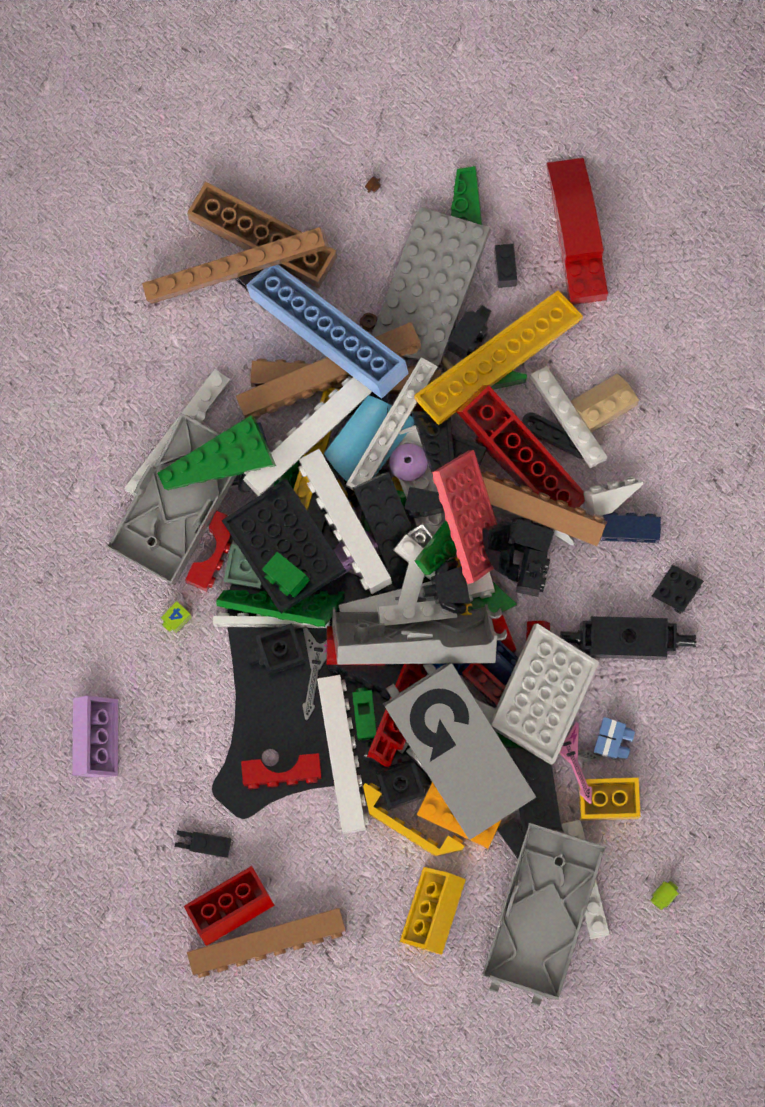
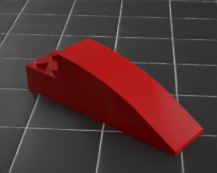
[547,158,608,305]
[456,385,585,509]

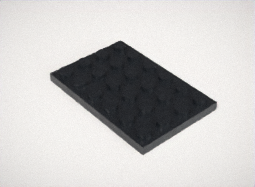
[222,479,346,614]

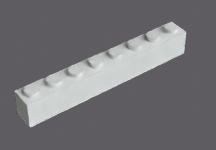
[243,376,372,496]
[298,449,392,594]
[339,572,495,612]
[317,675,369,834]

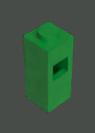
[352,688,377,741]

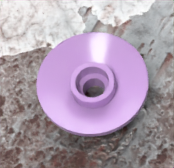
[389,444,428,481]

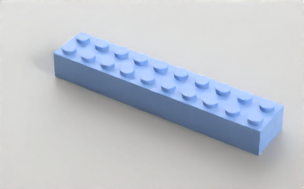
[247,265,409,399]

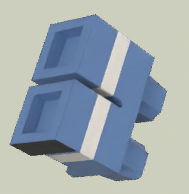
[593,717,635,760]

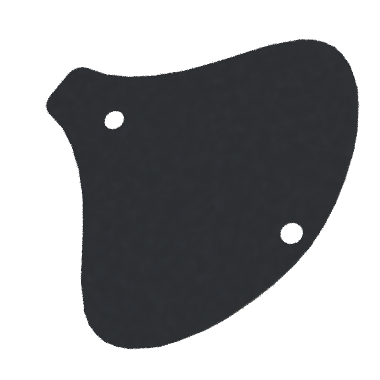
[212,572,432,819]

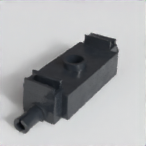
[560,616,696,660]

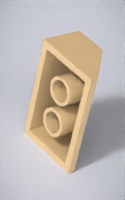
[570,374,639,433]

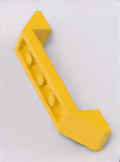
[363,783,465,857]

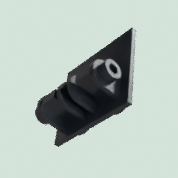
[652,565,704,614]

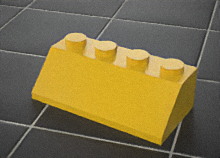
[400,867,466,955]

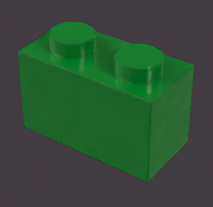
[262,552,310,598]

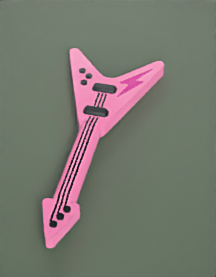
[559,722,592,804]

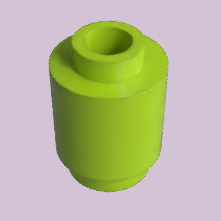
[650,881,679,910]

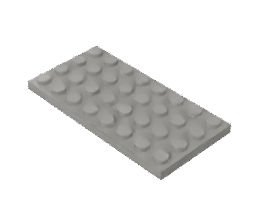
[372,207,491,368]

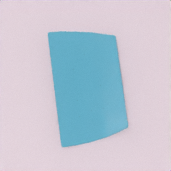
[324,395,415,482]

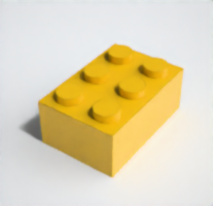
[578,778,641,821]

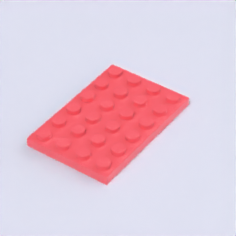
[432,450,497,584]

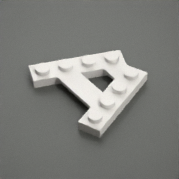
[377,535,457,626]

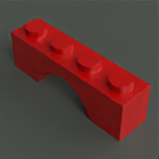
[185,511,232,592]
[241,753,322,789]

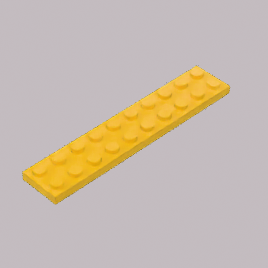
[414,290,583,425]

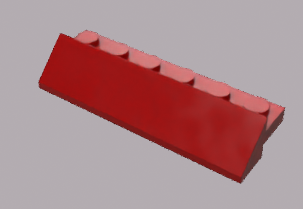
[367,664,427,767]

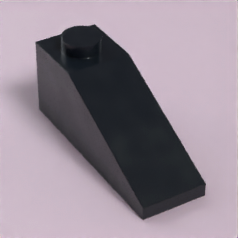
[404,487,444,518]

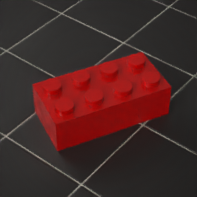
[184,866,275,946]

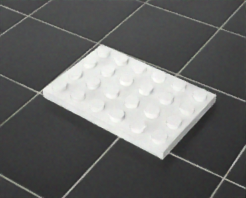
[489,624,599,764]

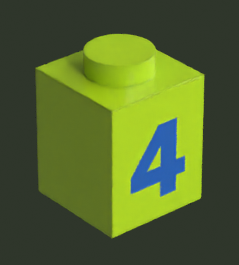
[161,601,192,633]

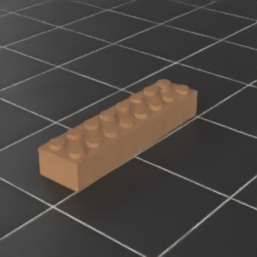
[187,181,337,289]

